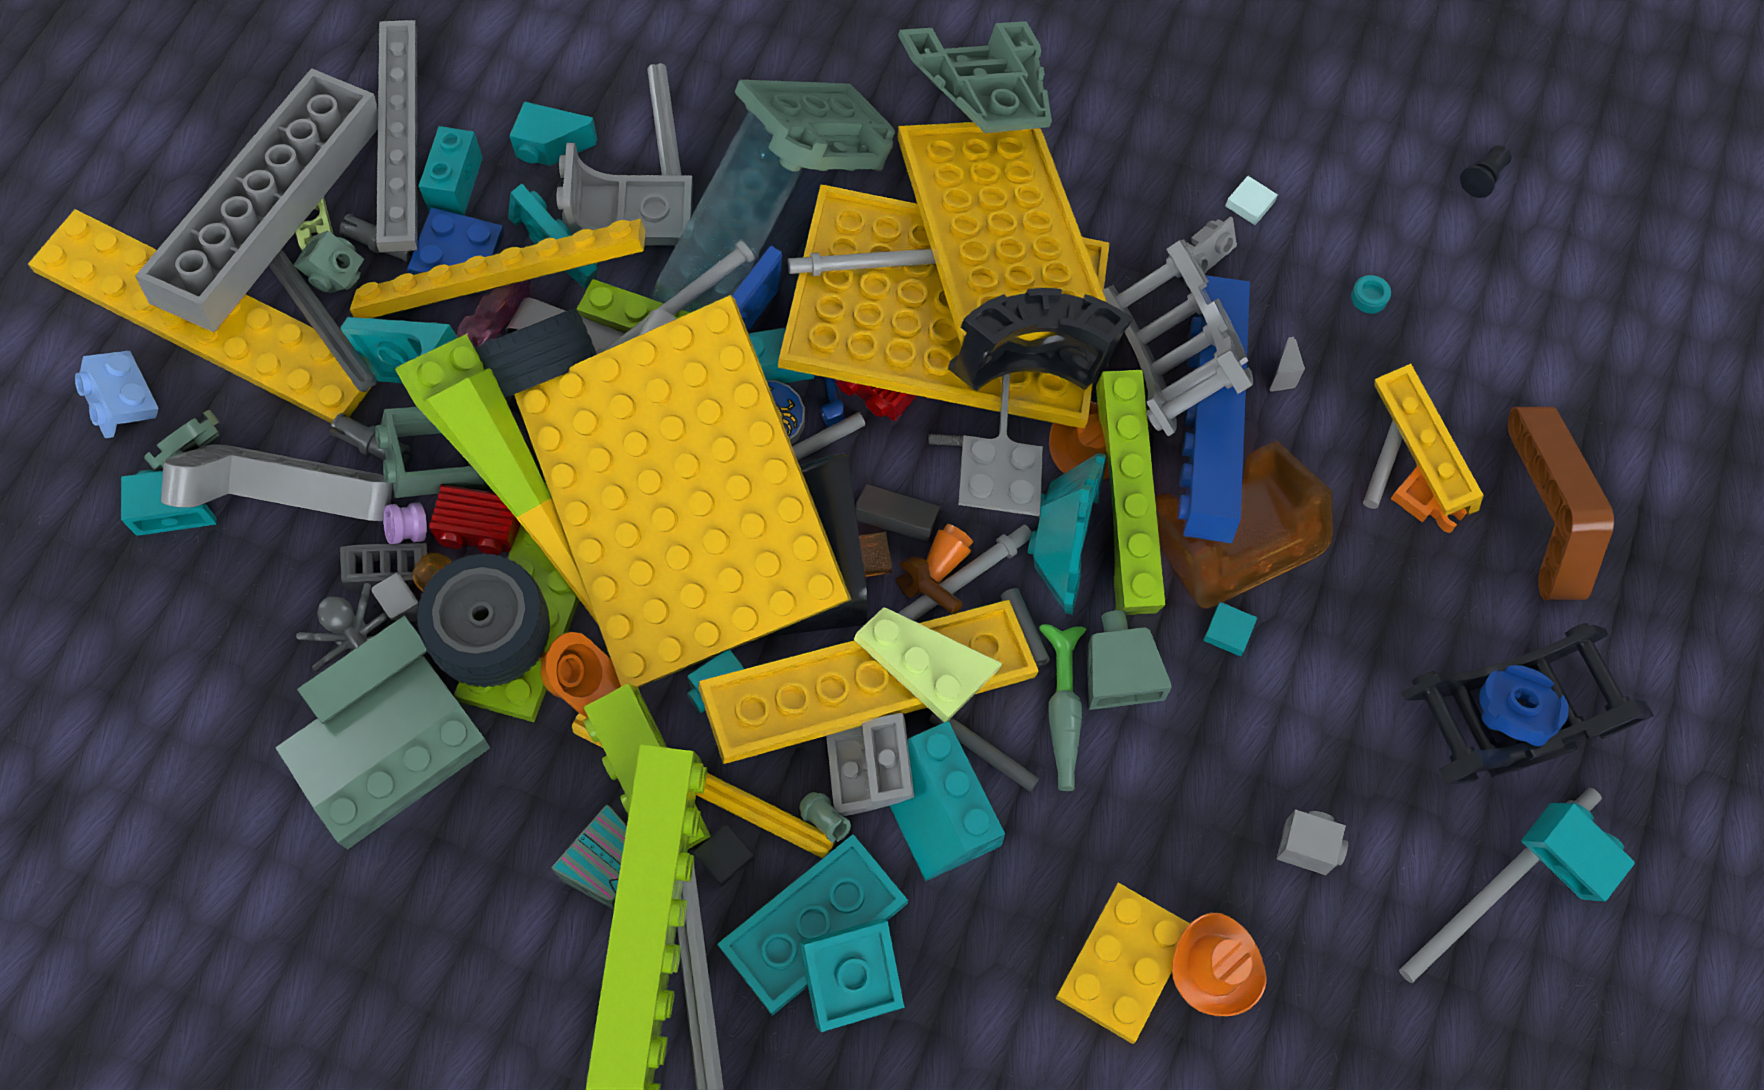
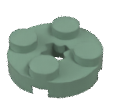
[144,410,221,471]

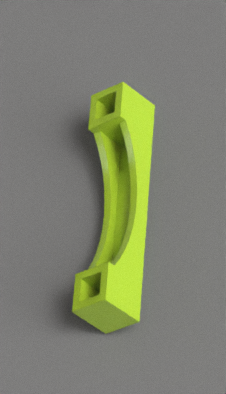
[1096,370,1165,615]

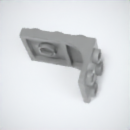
[557,143,693,246]

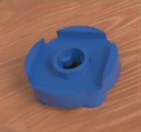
[1479,665,1569,746]

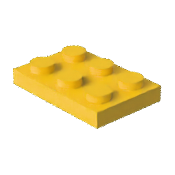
[1056,883,1190,1044]

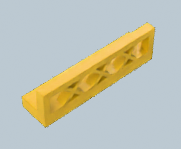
[1374,364,1483,516]

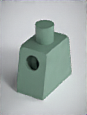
[1087,610,1172,710]

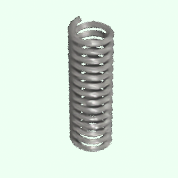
[928,434,963,446]

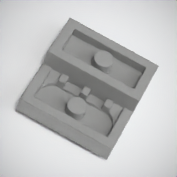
[826,713,914,816]

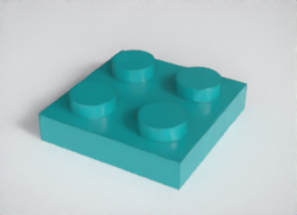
[799,919,904,1032]

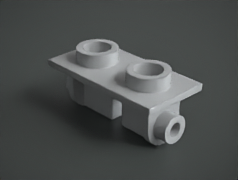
[1166,217,1237,288]

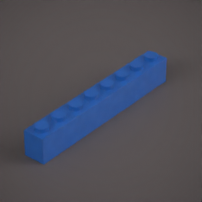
[1177,275,1250,543]

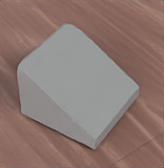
[1269,337,1305,392]
[372,573,419,622]

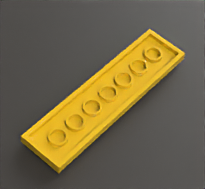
[698,600,1039,764]

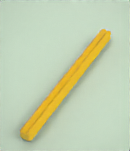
[571,713,835,859]

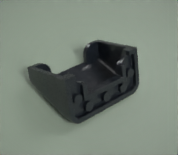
[771,453,867,636]

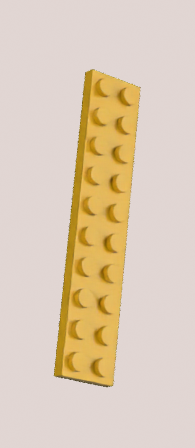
[28,209,374,424]

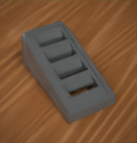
[340,543,430,593]

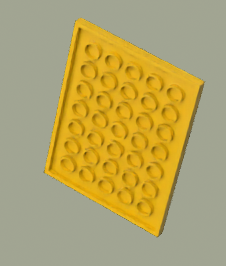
[778,184,1109,428]
[514,295,852,688]

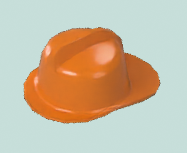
[539,632,621,718]

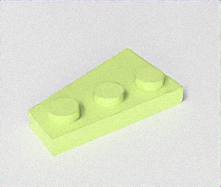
[854,607,1003,722]

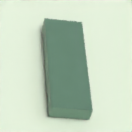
[297,615,428,725]

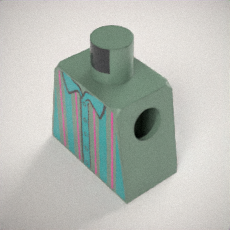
[551,804,627,910]

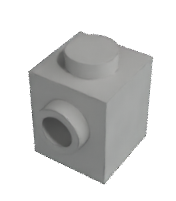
[1276,809,1348,875]

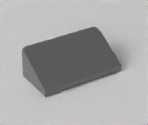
[855,484,941,543]

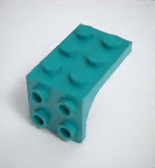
[340,317,458,434]

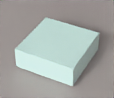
[1226,176,1278,225]

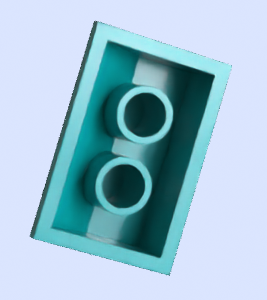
[889,721,1005,881]

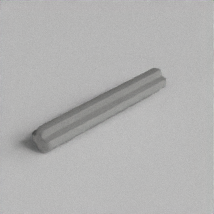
[647,63,681,175]

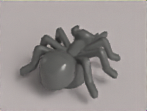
[296,583,389,671]

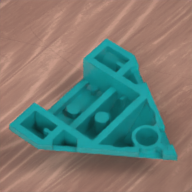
[1028,453,1106,615]

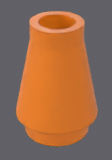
[926,524,973,584]

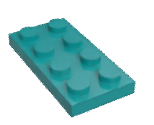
[717,835,908,1016]

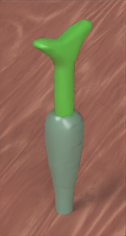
[1039,624,1086,791]

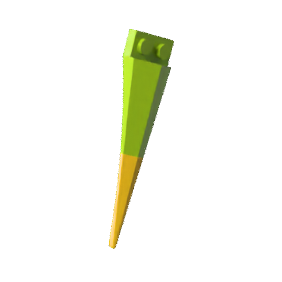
[395,334,599,626]

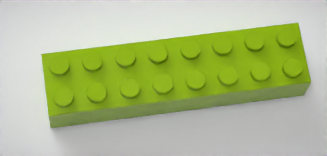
[586,744,707,1090]

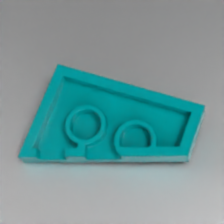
[508,184,598,289]

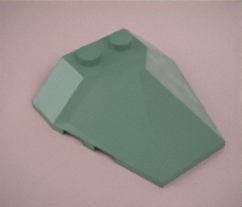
[898,21,1052,133]

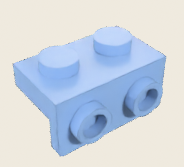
[75,351,159,438]

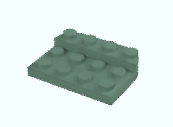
[735,80,895,171]

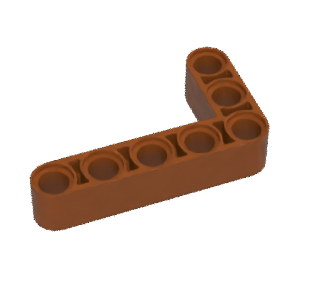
[1508,406,1614,601]

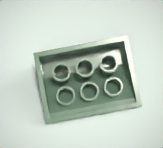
[275,656,490,849]

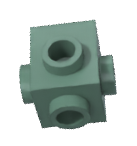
[293,231,364,293]

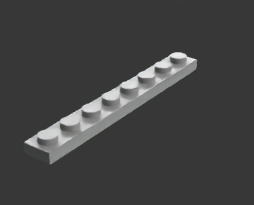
[376,20,417,252]

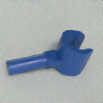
[820,377,845,427]

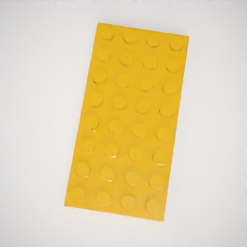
[897,122,1107,346]

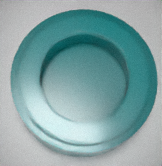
[1351,275,1391,314]

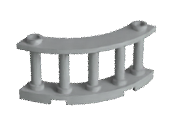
[1102,239,1253,436]

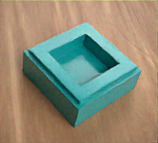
[1203,602,1258,657]

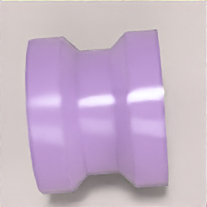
[383,502,427,544]

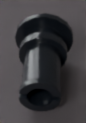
[1460,145,1512,198]

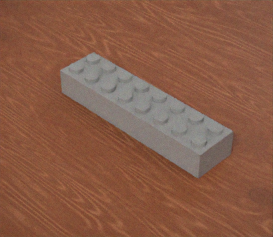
[135,68,378,333]

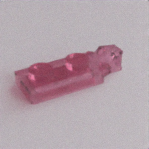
[458,279,531,347]

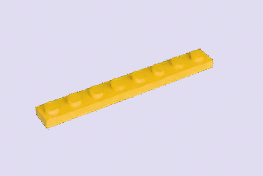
[350,218,646,318]

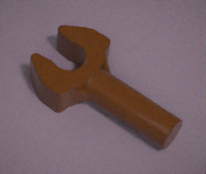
[895,556,962,614]

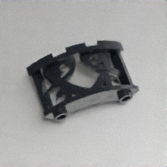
[948,288,1133,391]

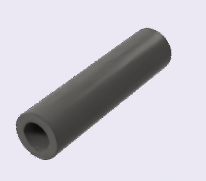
[1000,588,1050,668]

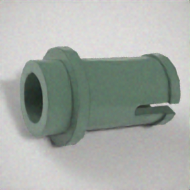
[799,792,851,842]

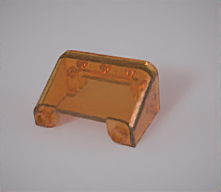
[1155,440,1333,608]

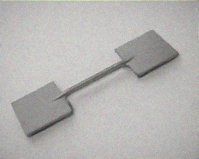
[958,374,1043,516]

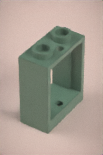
[375,407,490,498]

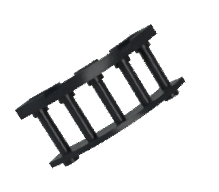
[1401,623,1654,784]

